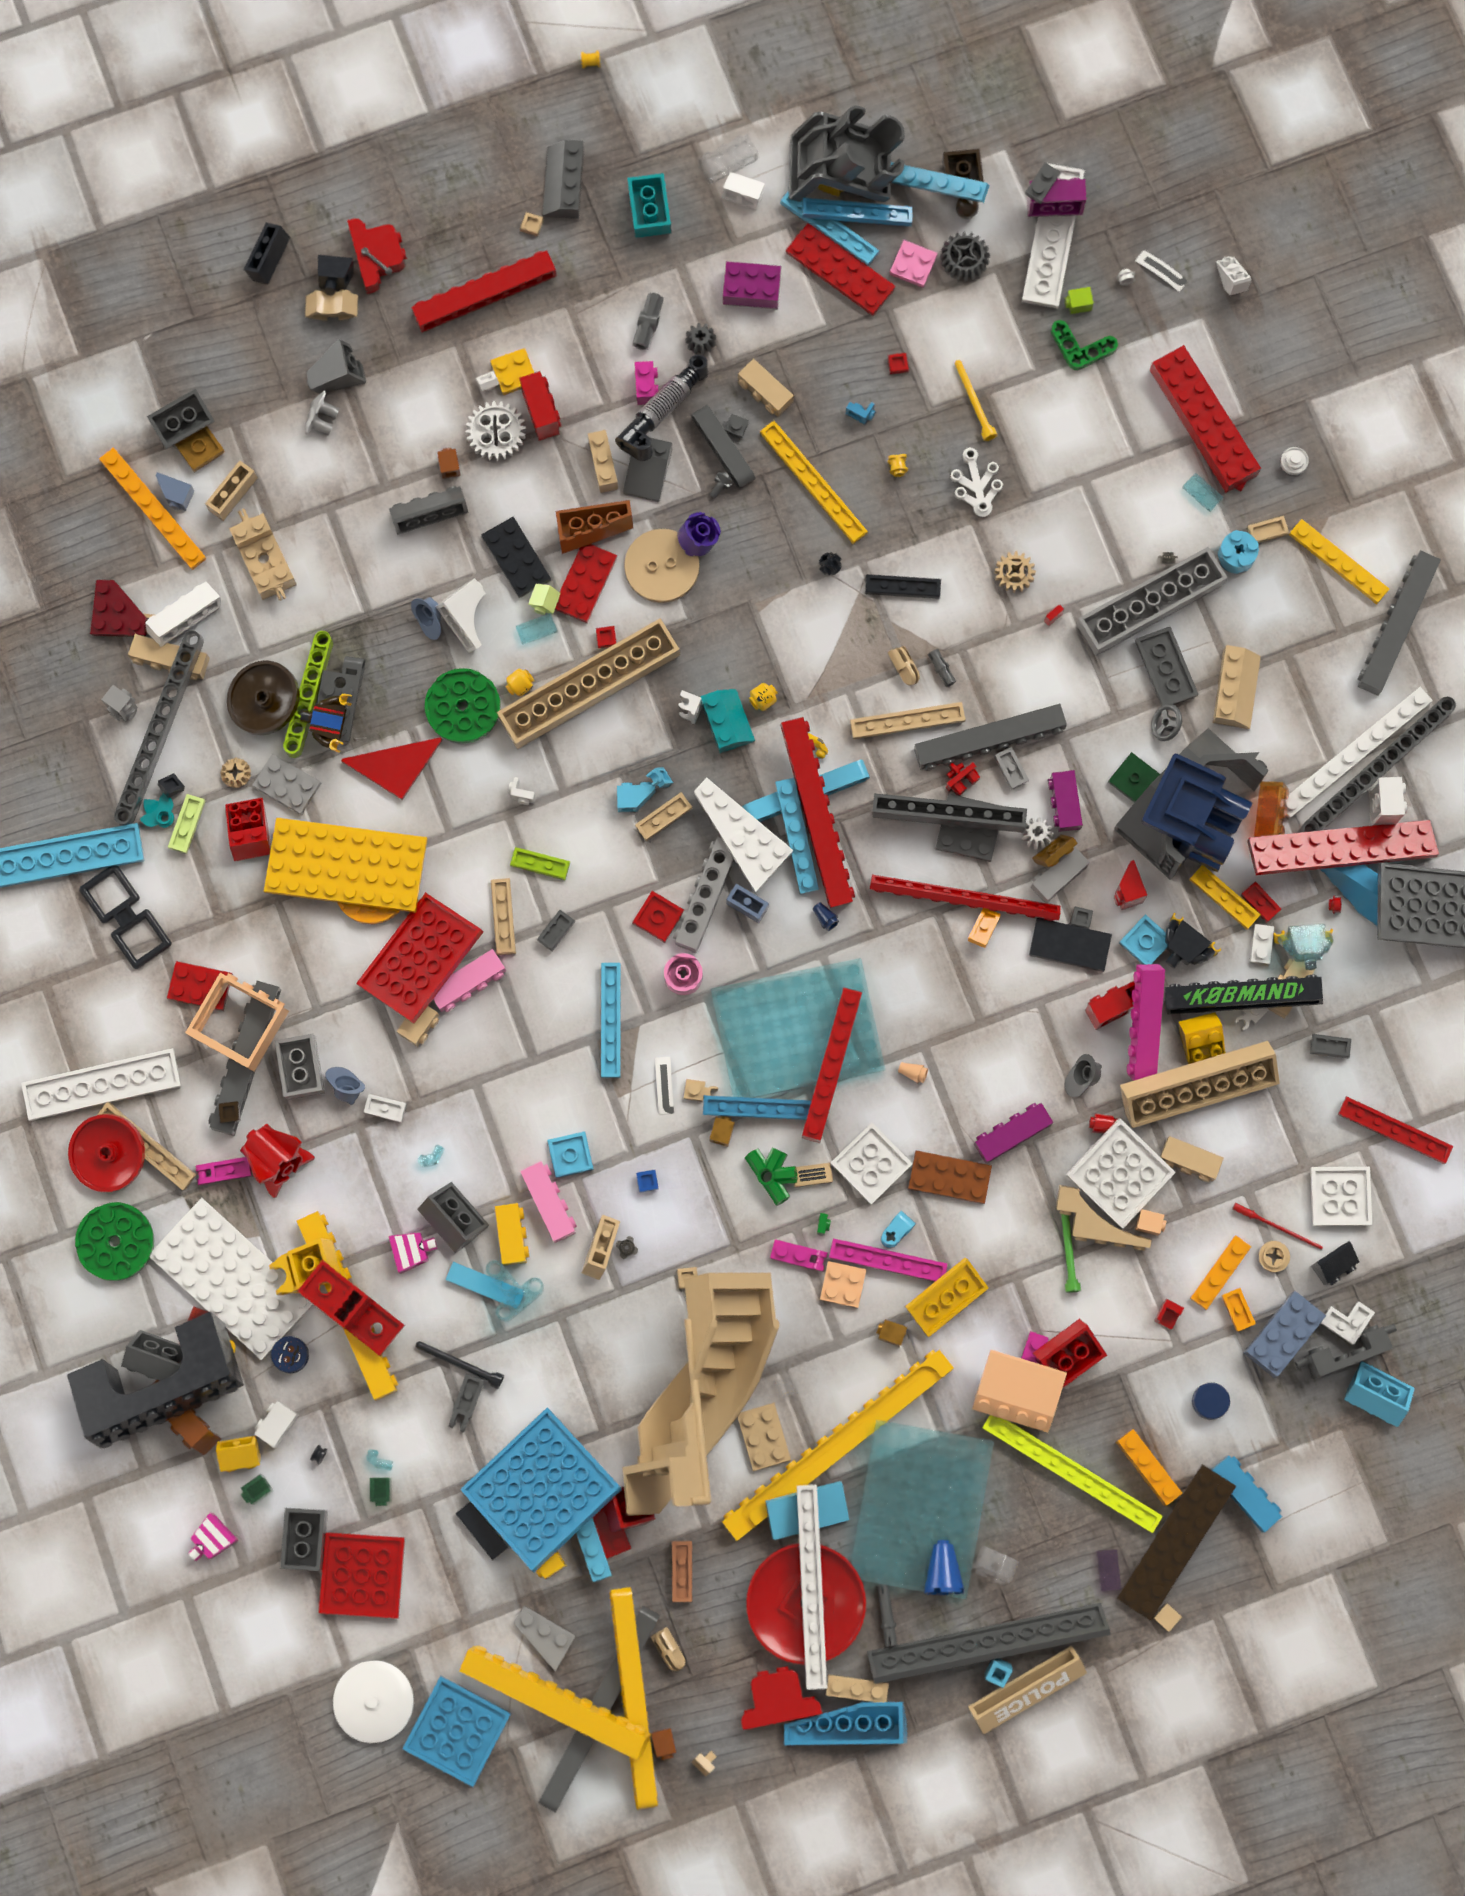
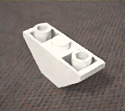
[1216,257,1251,295]

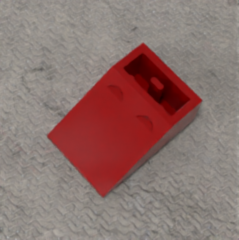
[225,797,271,862]

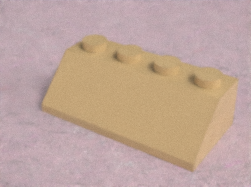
[1212,645,1261,729]

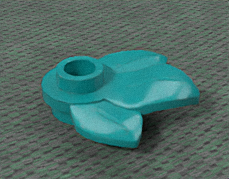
[140,793,175,828]

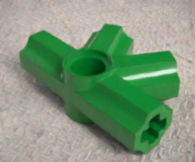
[744,1147,798,1206]

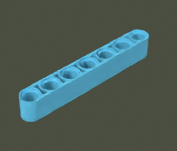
[742,760,870,822]

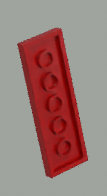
[786,223,896,316]

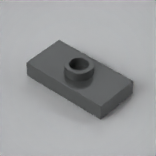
[537,910,575,952]
[1310,1034,1351,1059]

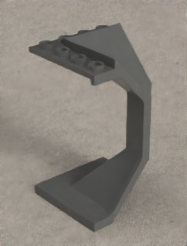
[1114,728,1269,880]

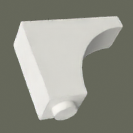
[436,578,486,653]

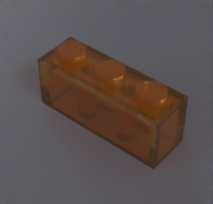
[1254,781,1289,837]

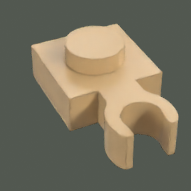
[684,1079,718,1102]

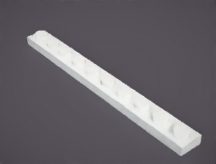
[1277,687,1433,819]
[797,1485,827,1689]

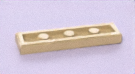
[491,878,516,956]

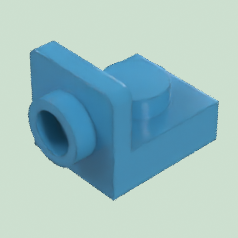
[846,402,876,425]

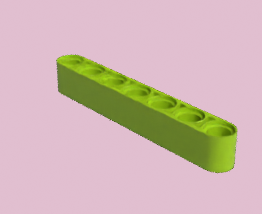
[283,631,333,758]

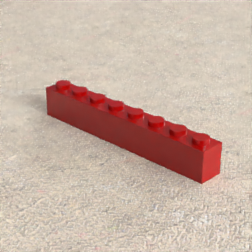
[411,250,557,333]
[802,987,862,1143]

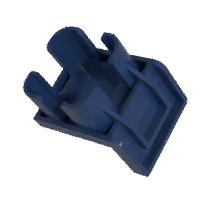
[1141,754,1253,872]

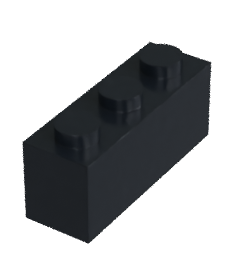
[243,222,290,284]

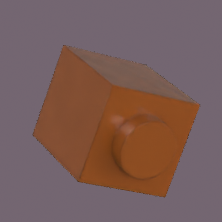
[437,448,461,479]
[651,1728,677,1760]

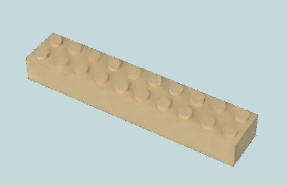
[497,618,680,750]

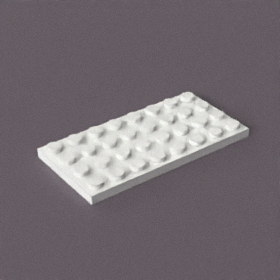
[150,1198,314,1361]

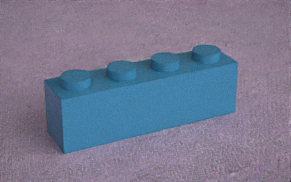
[1211,1456,1282,1533]

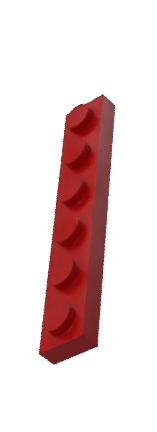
[1337,1096,1453,1164]

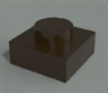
[218,1101,241,1124]

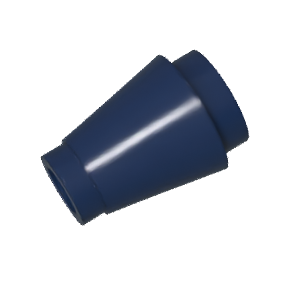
[812,902,839,931]

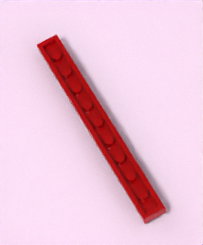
[870,874,1061,921]

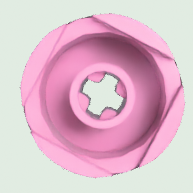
[664,953,703,995]

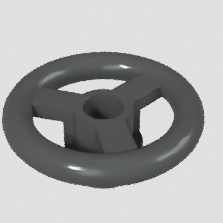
[1151,704,1182,741]

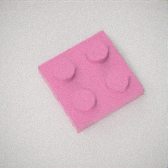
[890,240,938,288]

